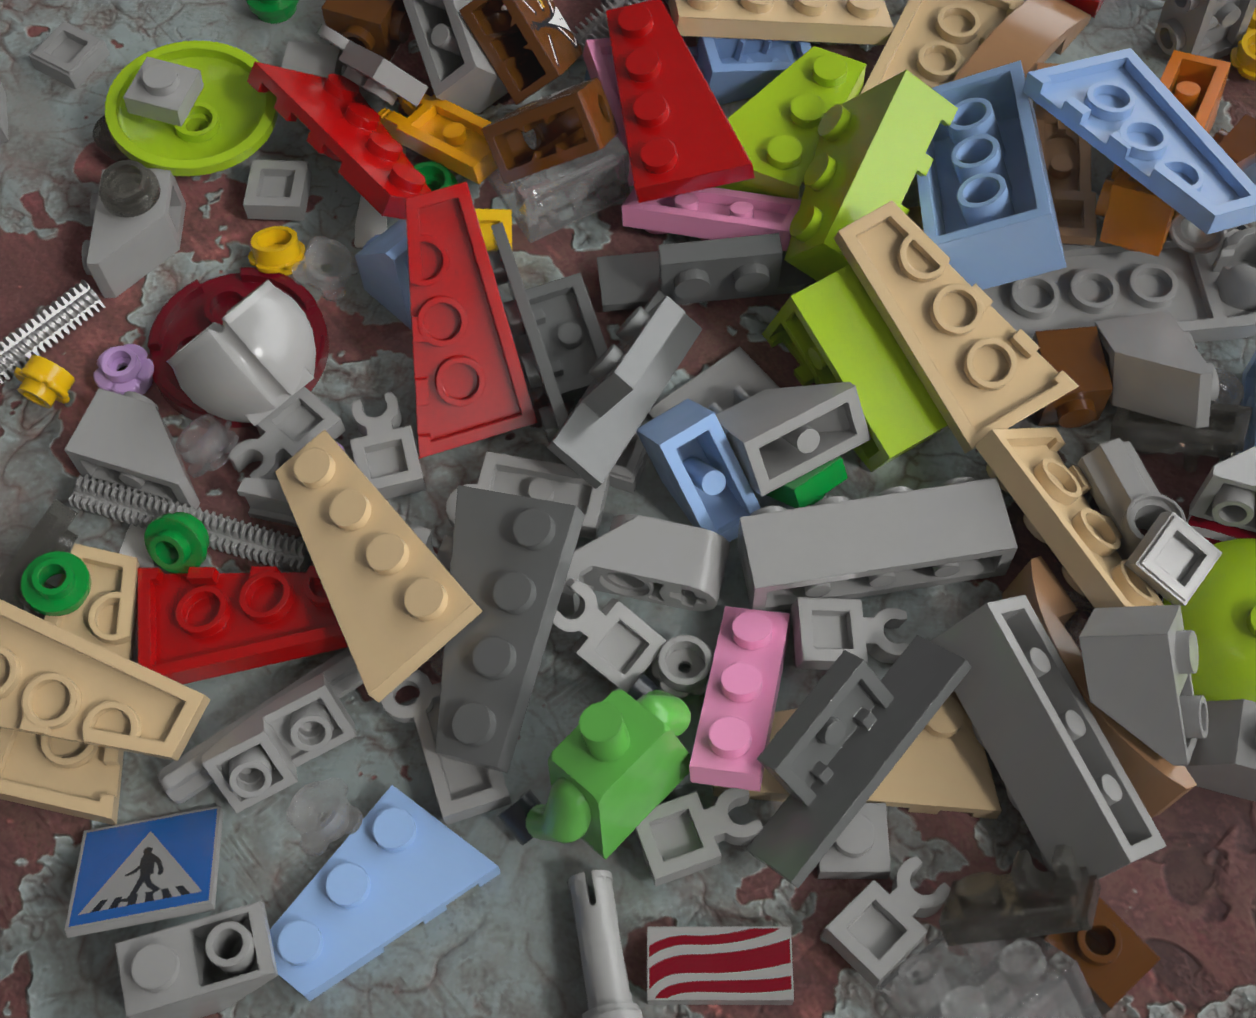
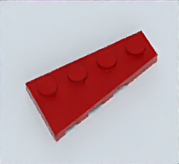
[606,0,755,203]
[247,61,431,220]
[405,181,538,459]
[138,566,348,684]

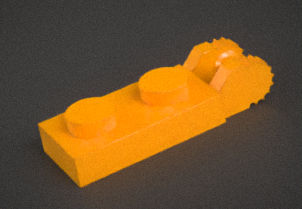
[377,94,498,184]

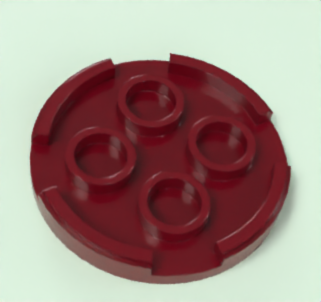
[147,267,329,428]

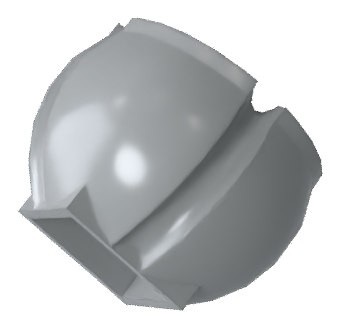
[167,280,316,426]

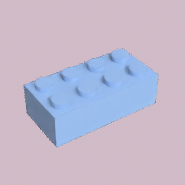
[916,60,1067,290]

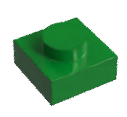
[766,456,848,508]

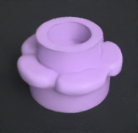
[93,344,154,395]

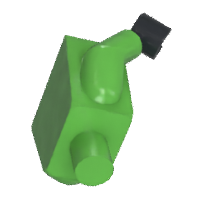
[498,673,691,860]

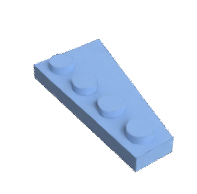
[1022,48,1256,235]

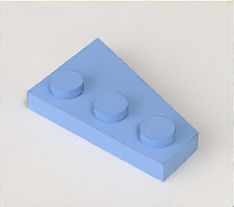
[270,785,501,1001]

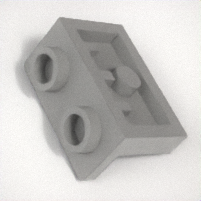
[1154,0,1256,59]

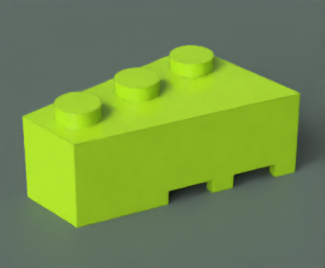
[715,46,866,200]
[784,70,958,281]
[762,264,948,472]

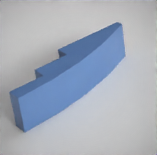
[584,37,811,105]

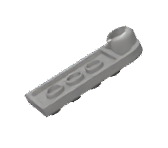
[983,227,1256,343]

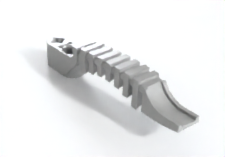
[237,477,730,616]

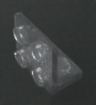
[487,132,630,243]

